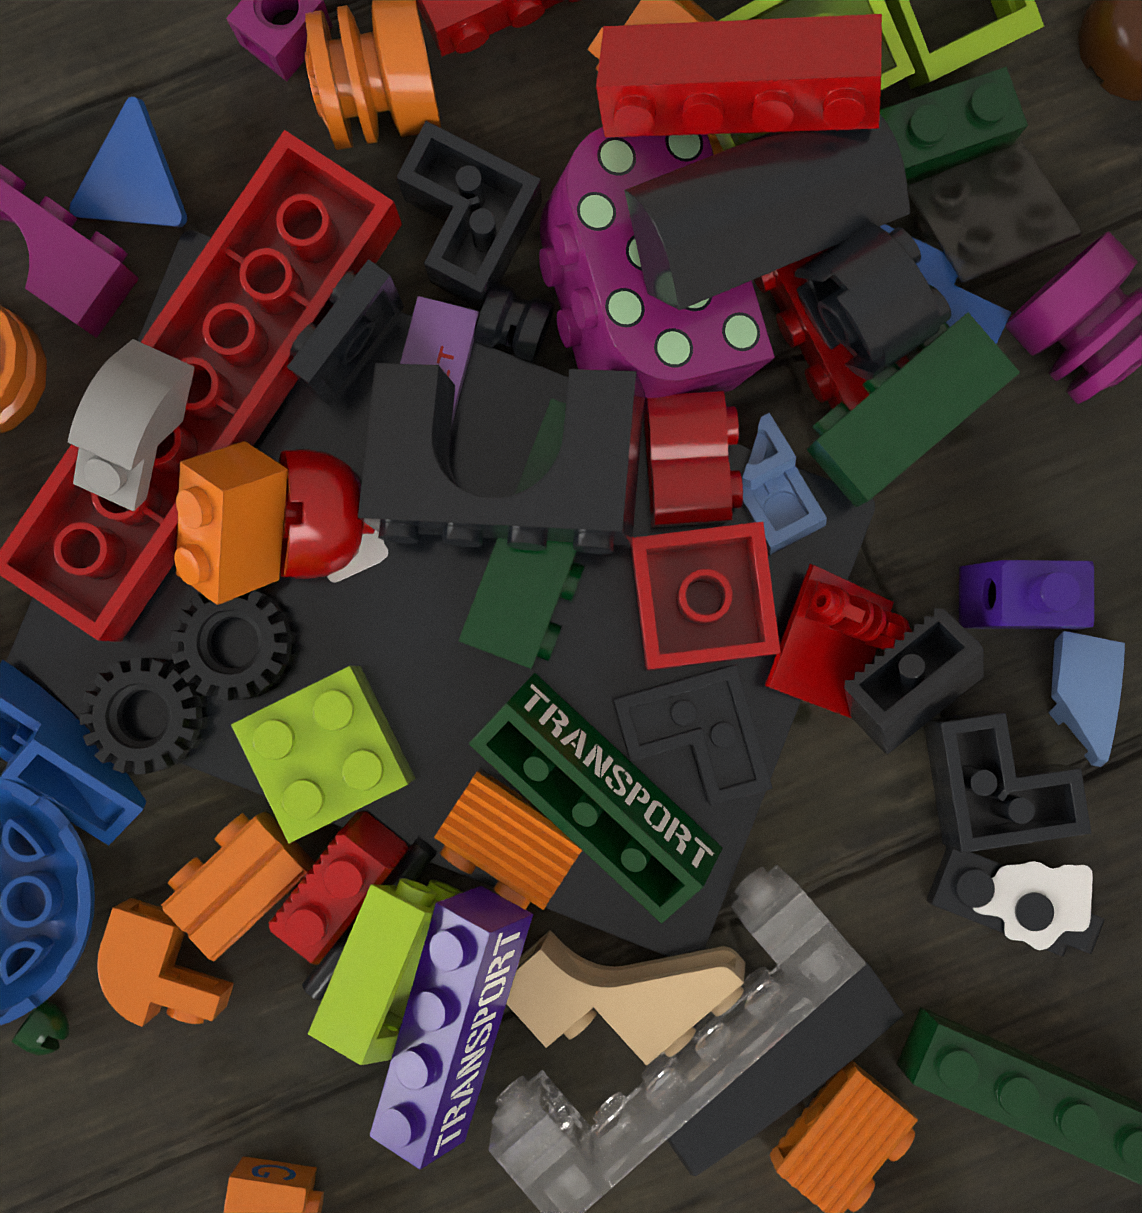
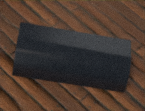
[624,114,910,310]

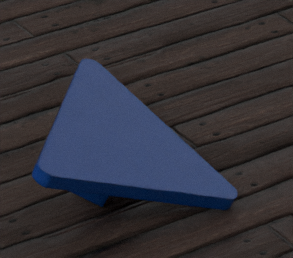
[69,97,187,227]

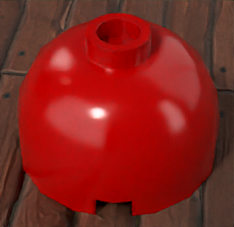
[278,449,375,579]

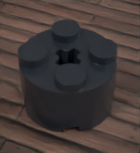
[795,222,952,380]

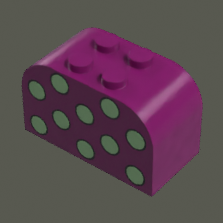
[539,127,775,412]

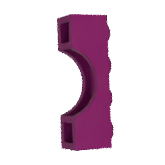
[0,164,139,338]

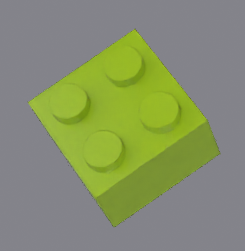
[231,666,416,843]

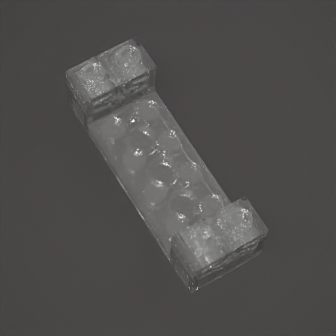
[488,865,866,1213]

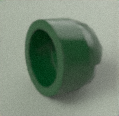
[11,1000,69,1056]

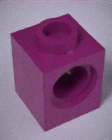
[226,0,333,82]

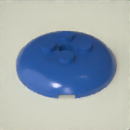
[0,775,95,1025]

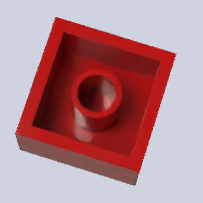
[630,521,781,671]

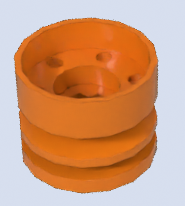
[305,0,442,150]

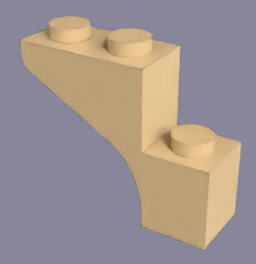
[506,930,745,1066]

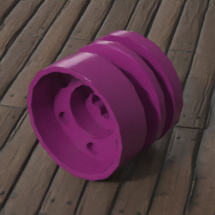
[1005,231,1142,404]

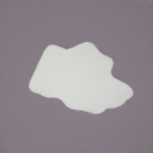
[973,861,1093,950]

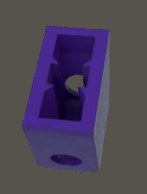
[959,560,1094,630]

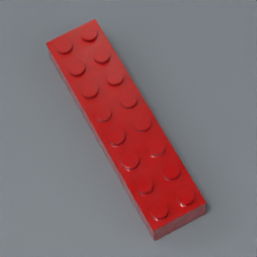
[0,130,402,642]

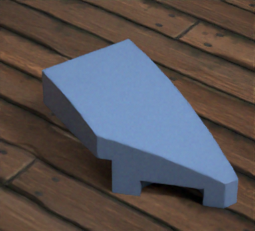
[742,413,827,555]
[1048,631,1125,767]

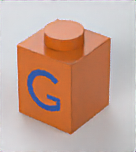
[223,1156,324,1213]

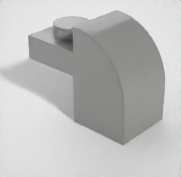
[68,339,194,511]

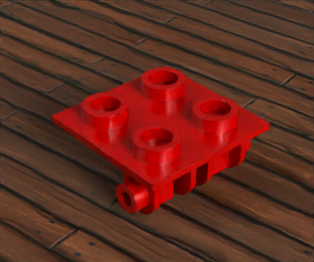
[765,564,912,718]

